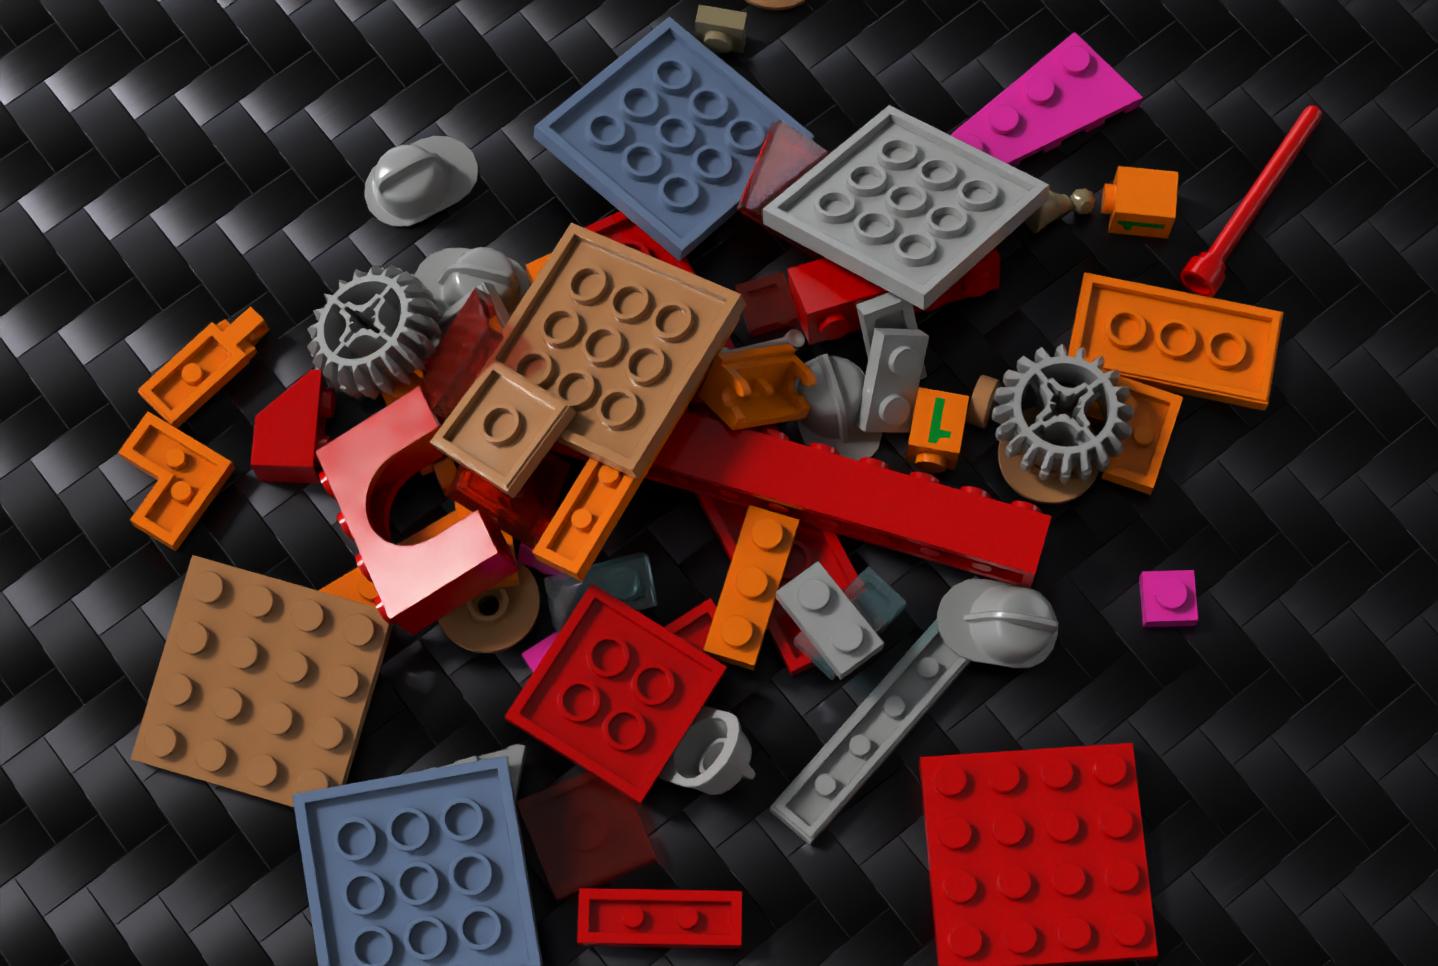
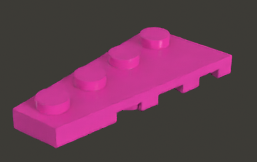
[951,32,1143,167]

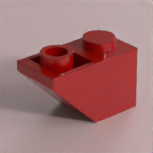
[251,369,336,483]

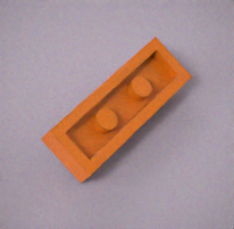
[703,505,800,671]

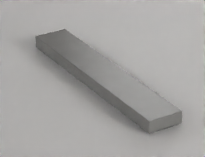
[770,575,979,845]

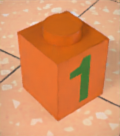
[1101,166,1178,239]
[905,387,969,473]

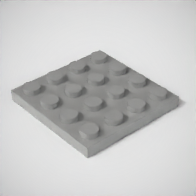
[763,105,1049,310]

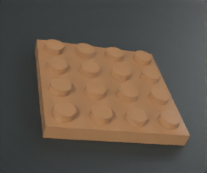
[463,223,747,480]
[131,555,393,807]

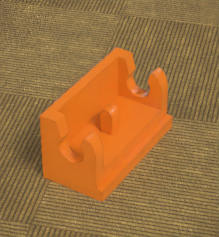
[698,344,817,430]

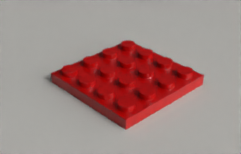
[919,743,1158,966]

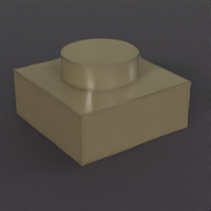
[695,5,747,53]

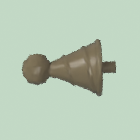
[1025,188,1096,233]

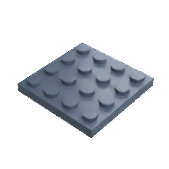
[533,17,814,262]
[292,756,543,966]

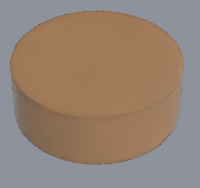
[966,375,1002,429]

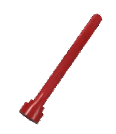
[1180,105,1322,297]

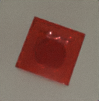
[735,271,798,337]

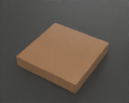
[430,358,576,499]

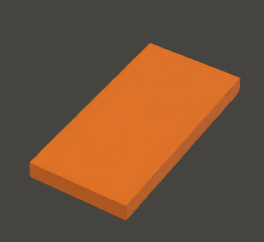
[1067,272,1284,411]

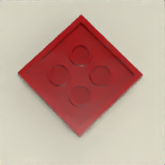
[505,583,727,805]

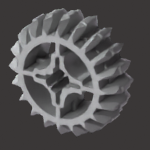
[307,264,442,400]
[992,344,1134,484]

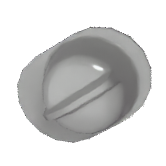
[364,136,478,227]
[415,247,530,317]
[795,354,882,461]
[937,579,1059,668]
[659,706,756,795]

